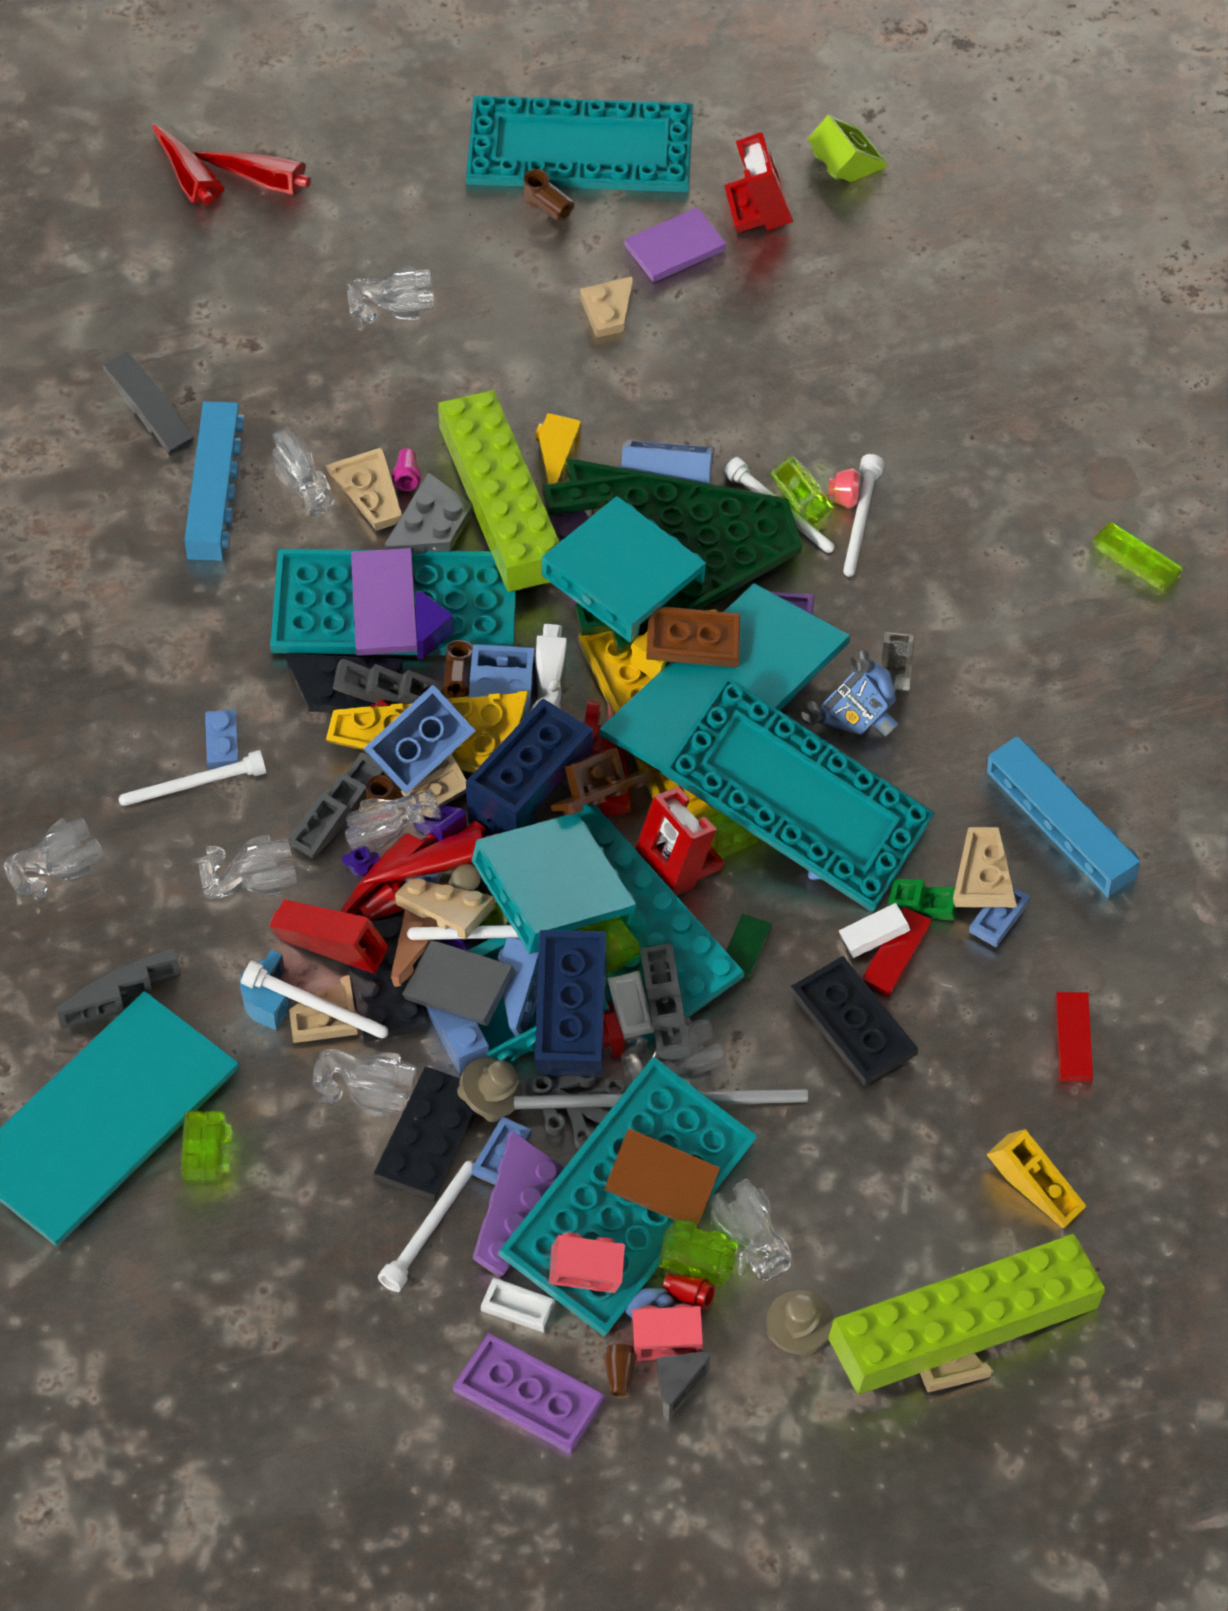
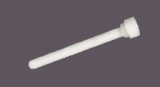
[843,454,884,577]
[723,457,835,553]
[119,750,266,806]
[407,925,519,940]
[241,960,389,1038]
[378,1161,475,1292]

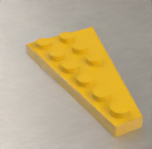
[326,690,529,774]

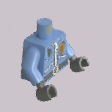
[801,650,898,737]

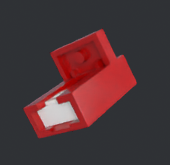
[724,132,794,233]
[635,786,725,896]

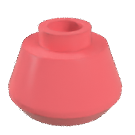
[828,468,859,509]

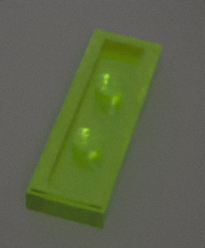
[1091,521,1182,592]

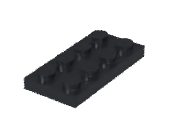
[346,916,428,1042]
[790,956,918,1086]
[373,1066,476,1201]

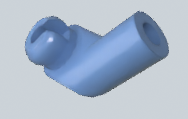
[625,1288,674,1318]

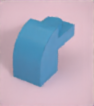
[240,950,292,1030]

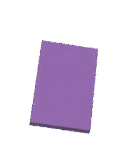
[625,207,726,283]

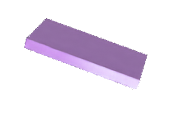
[351,548,417,656]
[453,1332,606,1454]

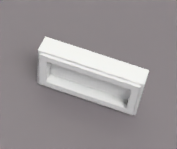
[839,903,910,958]
[608,971,654,1039]
[481,1277,556,1333]

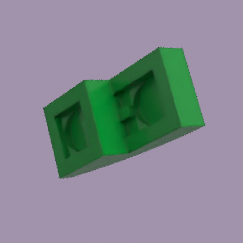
[888,879,957,920]

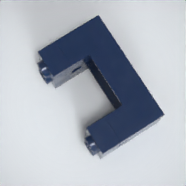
[466,698,593,836]
[535,930,607,1077]

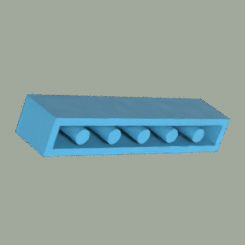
[184,401,245,561]
[986,736,1140,897]

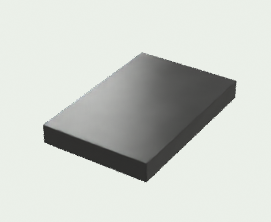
[402,940,516,1026]

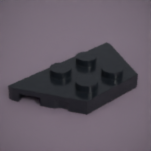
[286,654,403,713]

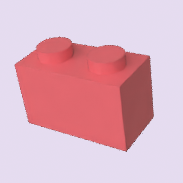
[549,1233,625,1293]
[632,1304,703,1361]

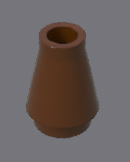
[603,1344,637,1397]

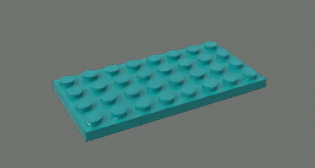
[270,549,516,655]
[565,804,744,1051]
[497,1057,758,1337]

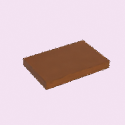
[646,606,740,668]
[604,1129,720,1229]

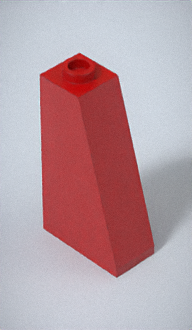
[269,899,389,974]

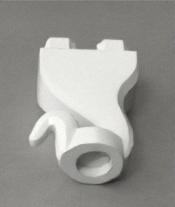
[530,624,567,712]

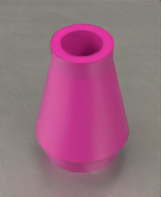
[392,448,421,491]

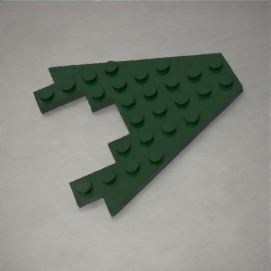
[542,458,802,654]

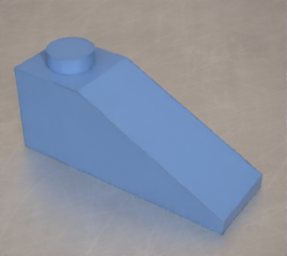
[498,937,539,1036]
[423,1005,489,1077]

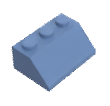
[621,440,714,484]
[364,685,476,794]

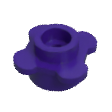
[342,842,380,876]

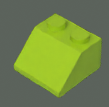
[807,115,888,182]

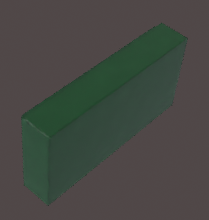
[726,914,772,980]

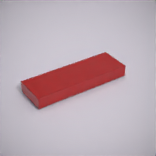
[862,907,932,998]
[1055,992,1093,1082]

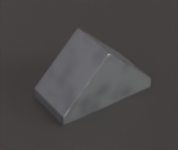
[656,1352,710,1420]

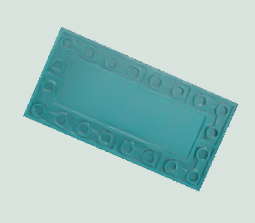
[466,95,693,192]
[600,584,850,771]
[661,675,935,912]
[0,991,239,1247]

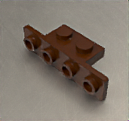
[551,748,660,815]

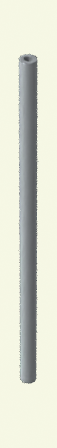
[514,1089,808,1109]

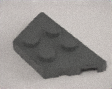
[384,474,473,554]

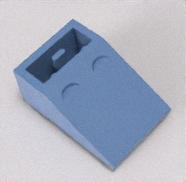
[469,645,535,720]

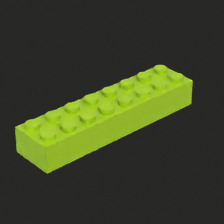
[438,390,560,592]
[828,1234,1105,1395]

